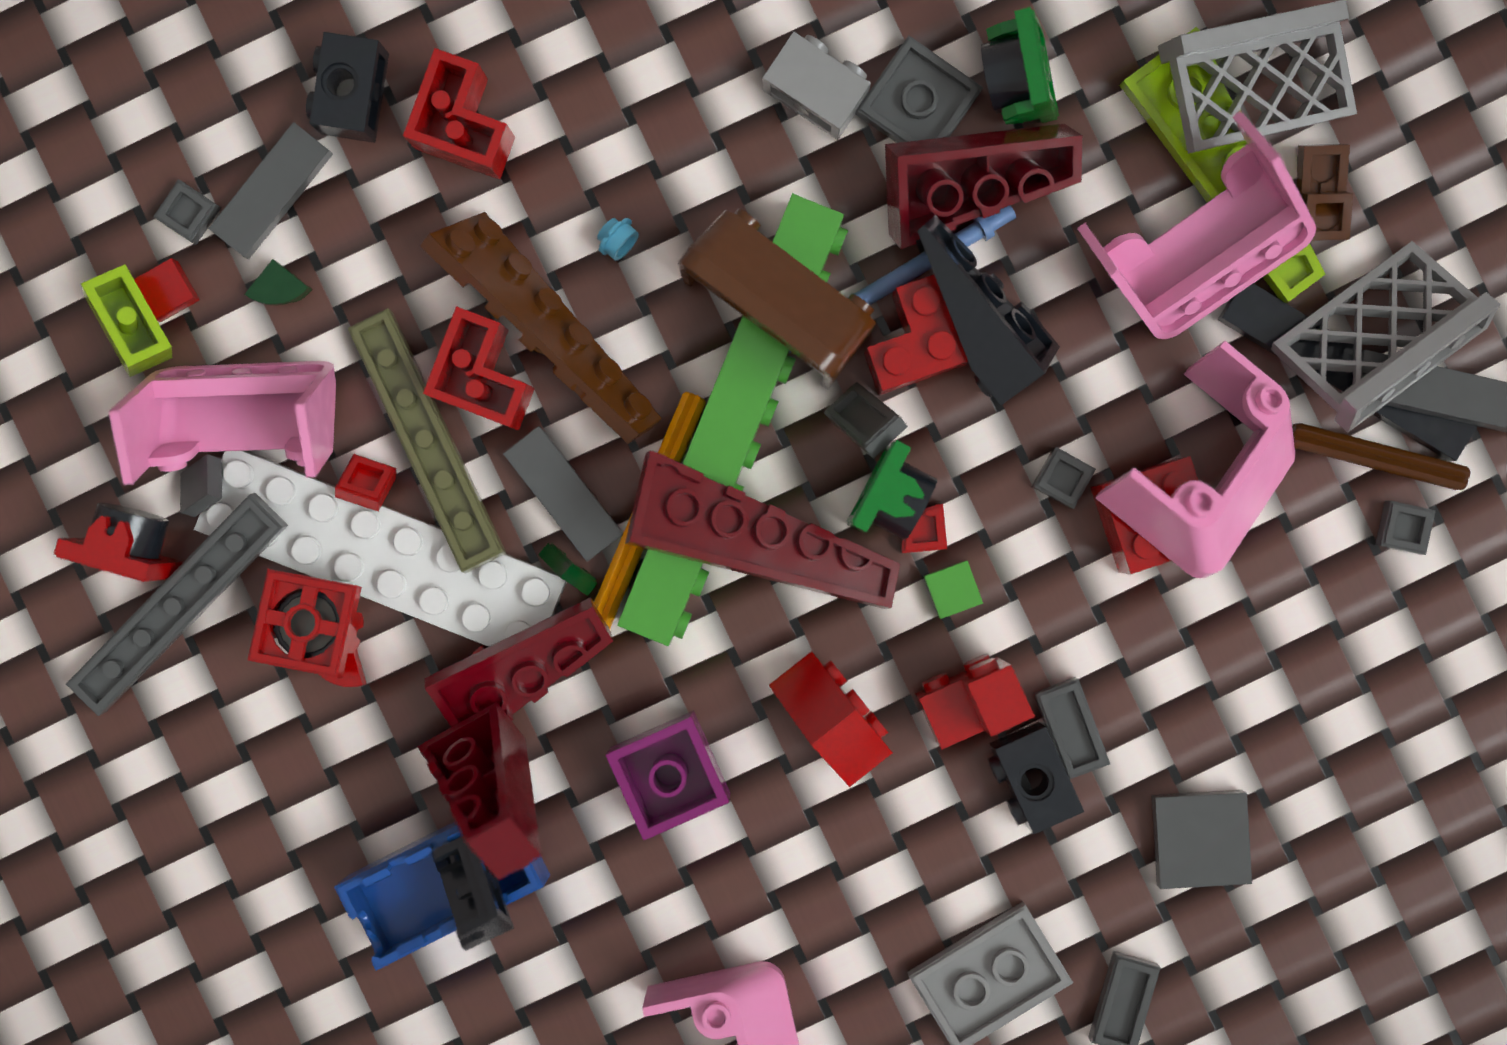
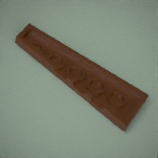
[420,212,662,444]

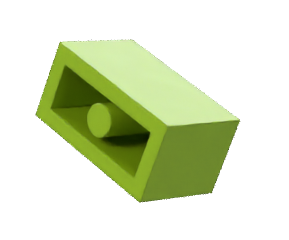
[80,264,172,377]

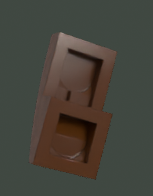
[1297,144,1353,241]

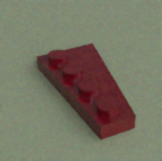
[424,597,613,727]

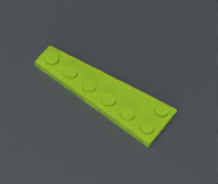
[1120,26,1326,303]

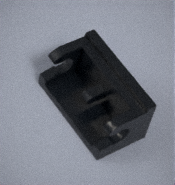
[432,836,514,951]

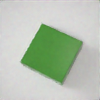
[923,560,983,619]

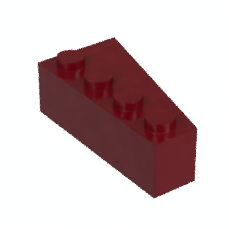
[885,124,1082,249]
[417,702,542,880]

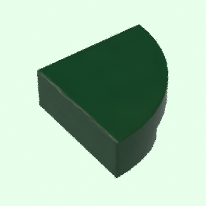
[244,259,313,306]
[538,543,598,596]

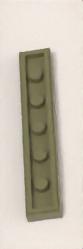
[348,308,506,574]

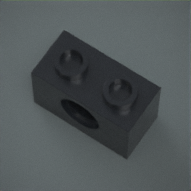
[306,32,389,143]
[987,721,1084,835]

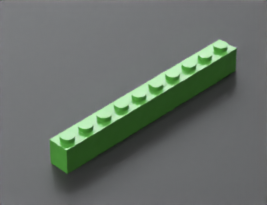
[617,193,848,647]

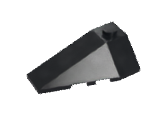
[918,215,1060,405]

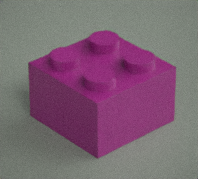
[606,710,731,841]

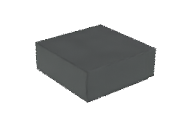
[153,179,222,245]
[1032,447,1096,509]
[180,454,222,517]
[1375,501,1436,555]

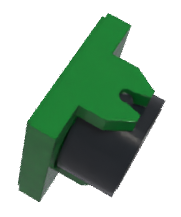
[981,7,1059,125]
[846,440,938,540]

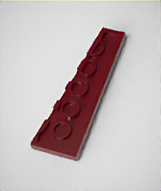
[625,451,900,609]

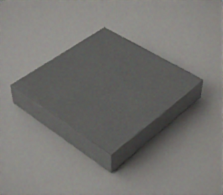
[856,35,983,143]
[1151,790,1252,889]

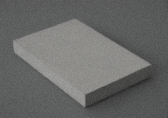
[907,901,1073,1045]

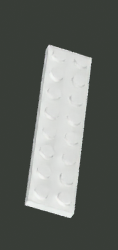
[194,451,567,647]

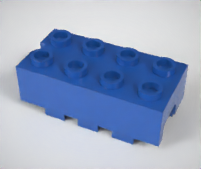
[334,822,550,971]

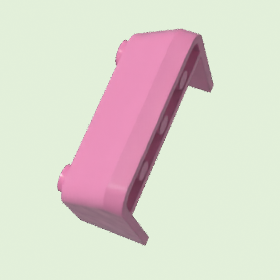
[1077,110,1316,339]
[1095,341,1295,578]
[108,361,336,485]
[642,961,799,1045]

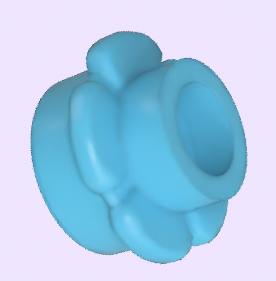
[597,218,639,261]

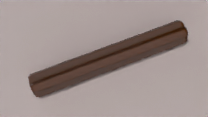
[1292,423,1471,490]

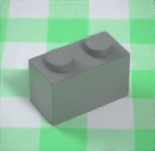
[763,32,871,140]

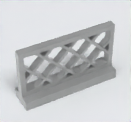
[1158,0,1357,154]
[1271,241,1500,433]

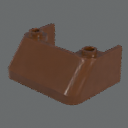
[677,208,876,390]

